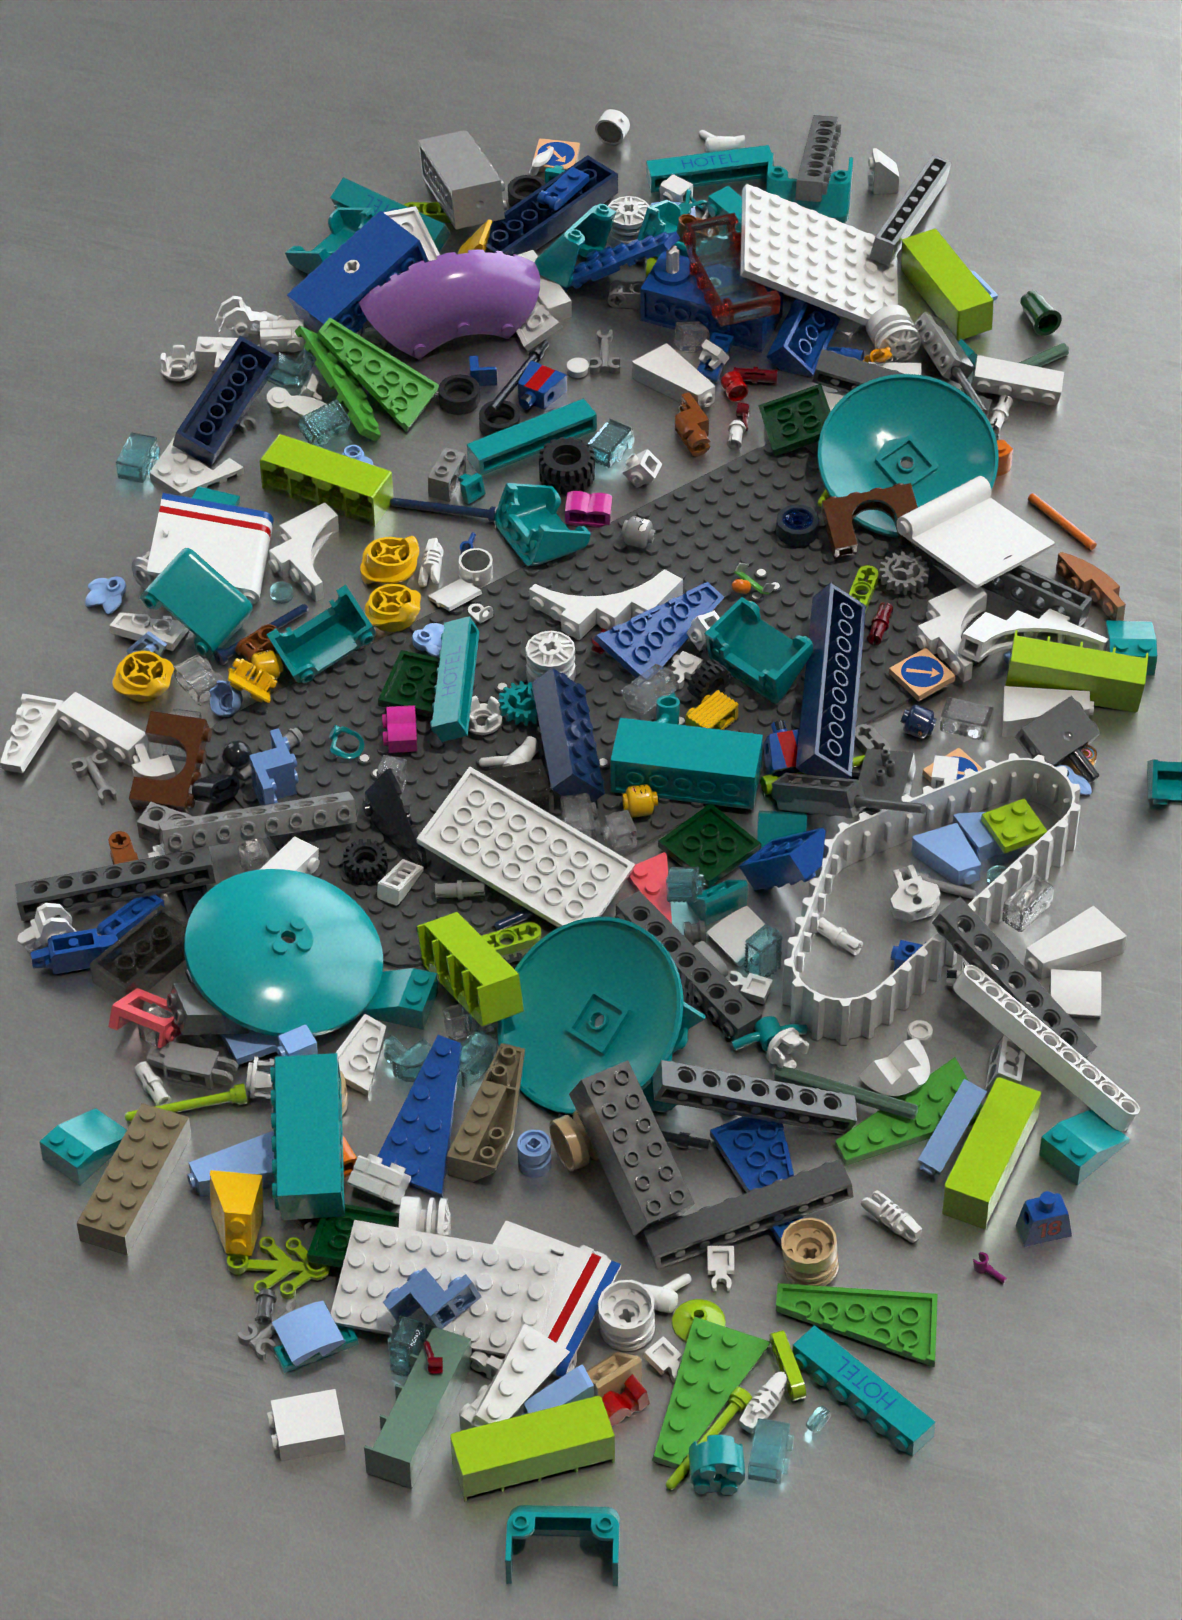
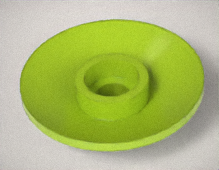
[672,1299,726,1343]

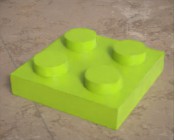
[981,798,1047,854]

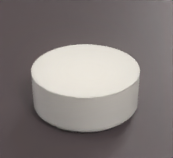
[567,358,589,378]
[907,1020,933,1045]

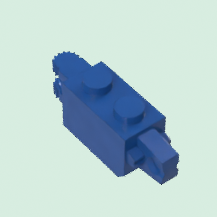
[30,928,121,974]

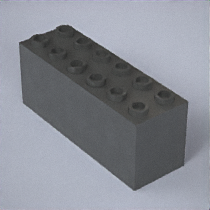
[569,1060,695,1236]

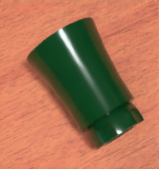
[1020,290,1062,336]

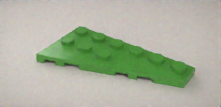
[317,317,439,432]
[294,325,381,442]
[835,1057,983,1166]
[776,1283,938,1367]

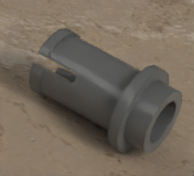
[255,1289,277,1325]

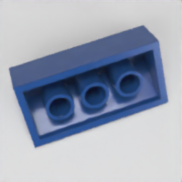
[766,299,841,377]
[739,828,826,891]

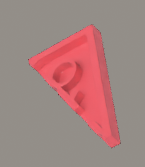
[627,852,672,923]

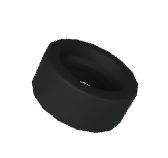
[508,175,546,207]
[438,374,480,415]
[479,400,521,436]

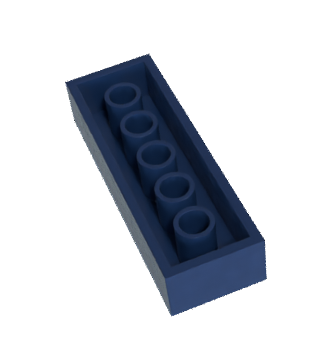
[173,336,278,467]
[532,668,605,809]

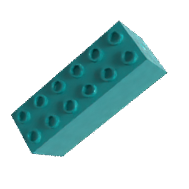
[611,718,763,810]
[270,1053,345,1220]

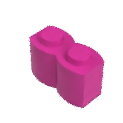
[565,491,612,528]
[382,705,417,753]

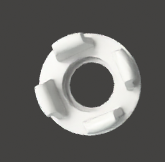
[161,345,197,381]
[131,551,157,589]
[468,696,502,735]
[766,1028,809,1069]
[246,1056,275,1099]

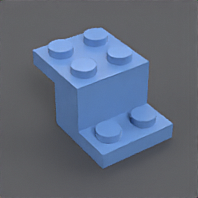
[249,728,299,806]
[383,1268,481,1329]

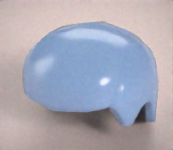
[209,681,243,717]

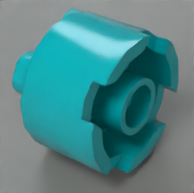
[689,1435,745,1495]

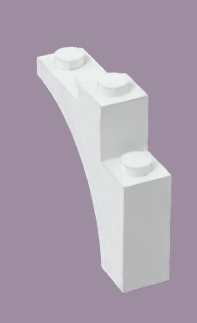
[269,503,339,602]
[916,583,987,682]

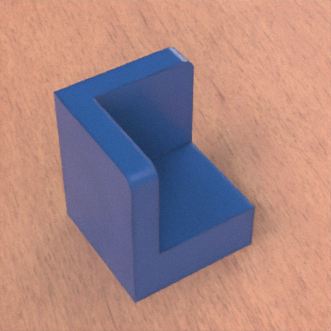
[469,356,497,387]

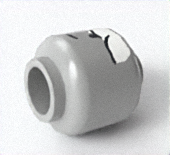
[361,321,389,350]
[621,516,656,549]

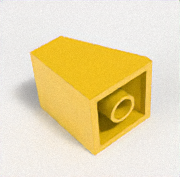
[210,1170,263,1256]

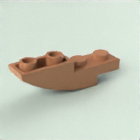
[1056,552,1126,621]

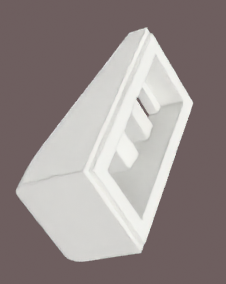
[377,859,424,905]

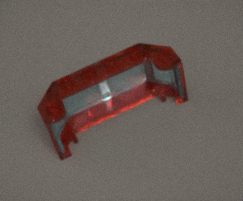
[682,213,780,326]

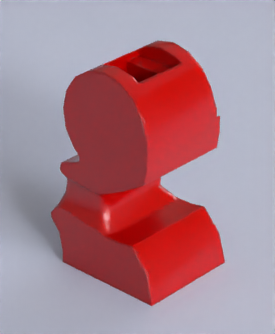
[602,1374,650,1426]

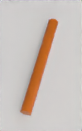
[1028,493,1097,550]

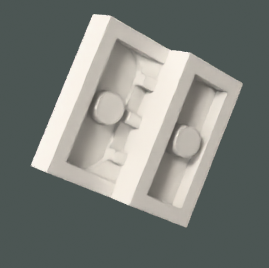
[706,906,779,967]
[1050,969,1101,1019]

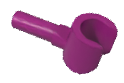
[973,1252,1007,1284]

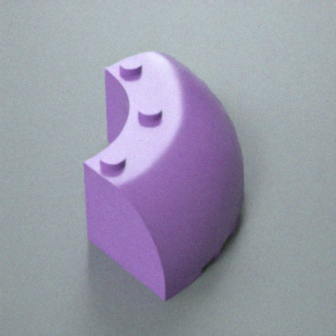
[359,250,540,360]

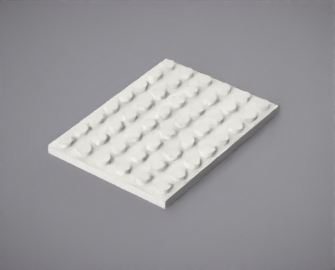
[741,184,898,326]

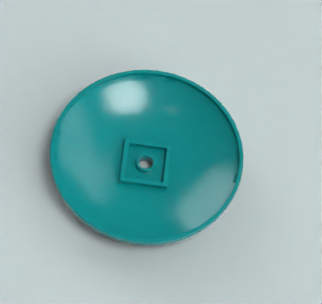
[817,374,999,538]
[184,869,383,1037]
[497,917,684,1115]

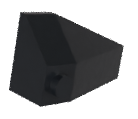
[362,768,427,869]

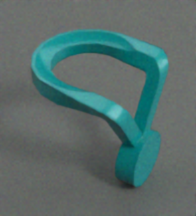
[679,188,708,215]
[329,725,364,759]

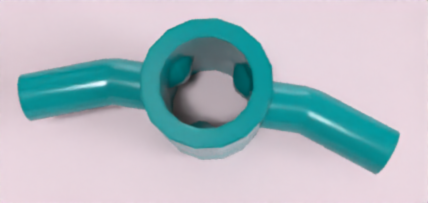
[656,689,680,724]
[732,1016,808,1051]

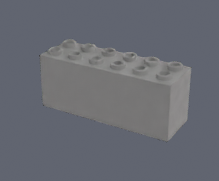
[418,130,507,229]

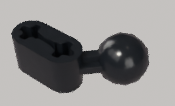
[192,740,252,804]

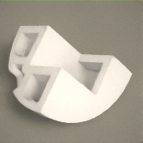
[858,1038,930,1096]

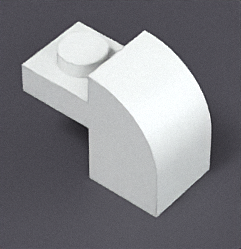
[132,743,176,780]

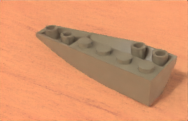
[447,1043,525,1182]

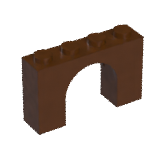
[821,483,918,559]
[129,711,212,814]

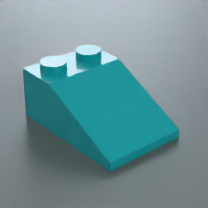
[1105,620,1158,676]
[359,968,438,1030]
[39,1108,127,1186]
[1039,1109,1130,1186]

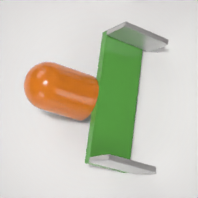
[732,563,775,595]

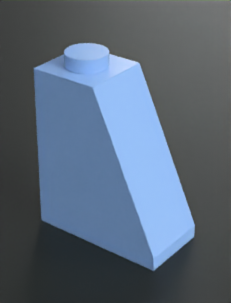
[953,812,1003,862]
[911,823,981,886]
[521,1365,594,1415]

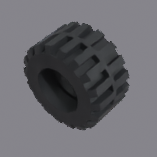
[539,437,595,496]

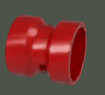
[721,371,749,402]

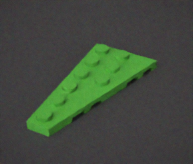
[652,1317,771,1469]

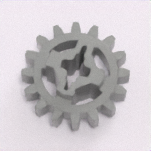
[879,551,929,595]

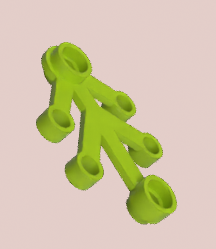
[227,1236,330,1299]

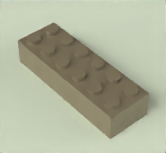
[77,1103,192,1256]

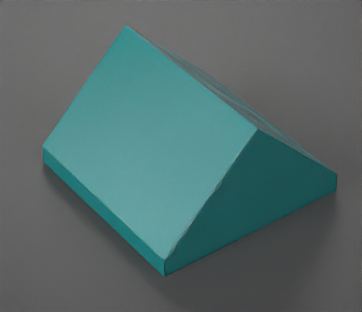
[757,811,807,848]
[686,879,748,926]

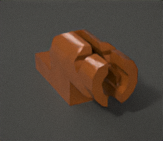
[675,392,711,457]

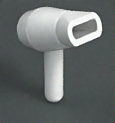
[699,130,745,153]
[479,736,539,778]
[631,1274,691,1313]

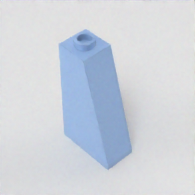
[917,1079,987,1176]
[187,1131,275,1197]

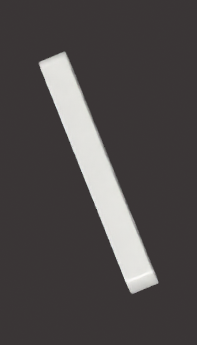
[953,965,1140,1131]

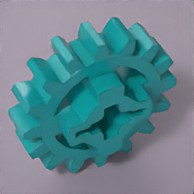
[498,681,538,726]

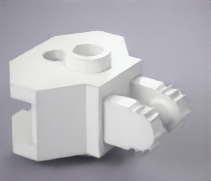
[215,296,268,338]
[890,865,941,923]
[17,903,77,953]

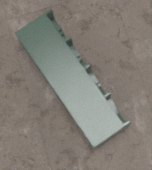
[364,1324,472,1488]

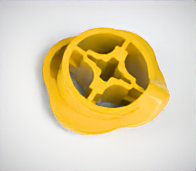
[360,536,419,585]
[365,584,421,632]
[112,651,174,702]

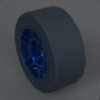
[776,504,819,547]

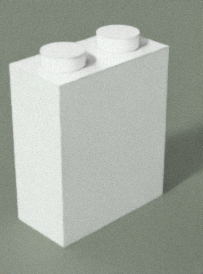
[267,1389,346,1461]

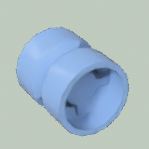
[517,1129,551,1178]

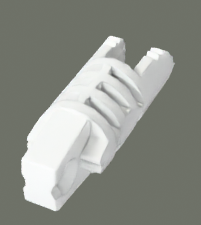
[418,538,443,587]
[860,1190,922,1243]
[739,1371,788,1434]

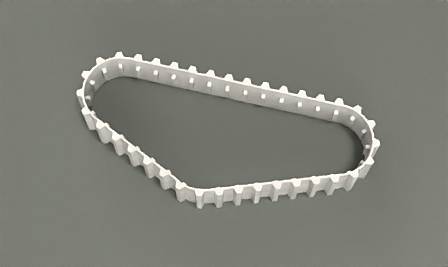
[782,753,1081,1045]

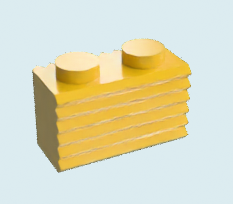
[685,690,739,730]

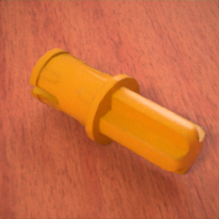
[862,347,892,363]

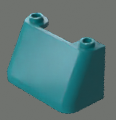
[638,200,741,265]
[535,204,616,288]
[285,207,376,274]
[495,483,591,566]
[139,548,253,660]
[267,584,376,683]
[704,597,814,704]

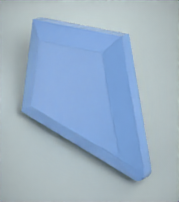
[126,631,167,657]

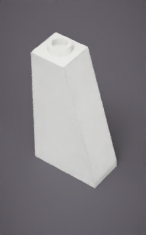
[632,343,715,409]
[1002,686,1094,737]
[1025,905,1127,979]

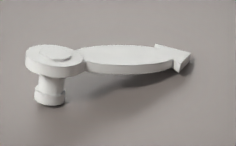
[266,387,344,426]

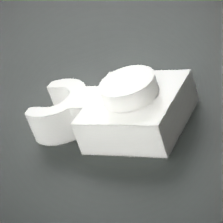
[666,651,703,689]
[729,971,773,1004]
[707,1246,734,1292]
[643,1336,682,1383]
[470,1350,503,1380]

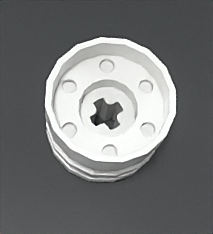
[607,196,649,248]
[866,305,921,363]
[526,631,576,683]
[399,1196,451,1237]
[598,1280,655,1351]

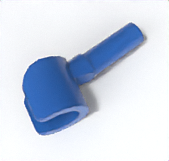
[460,532,476,555]

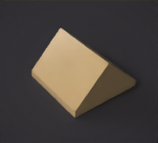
[586,1352,642,1398]

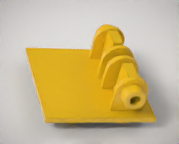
[228,658,277,703]

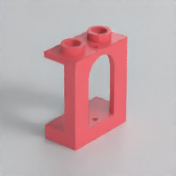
[108,988,181,1048]

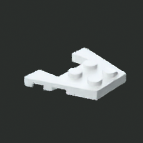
[149,436,244,497]

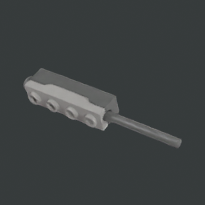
[915,311,988,415]
[772,773,927,818]

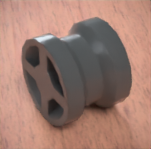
[684,920,706,944]

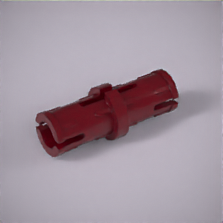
[733,367,778,384]
[867,602,893,645]

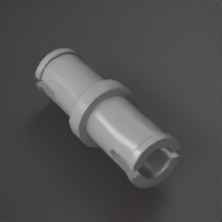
[435,880,486,900]

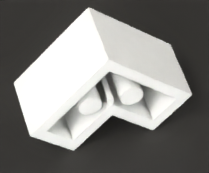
[195,336,238,372]

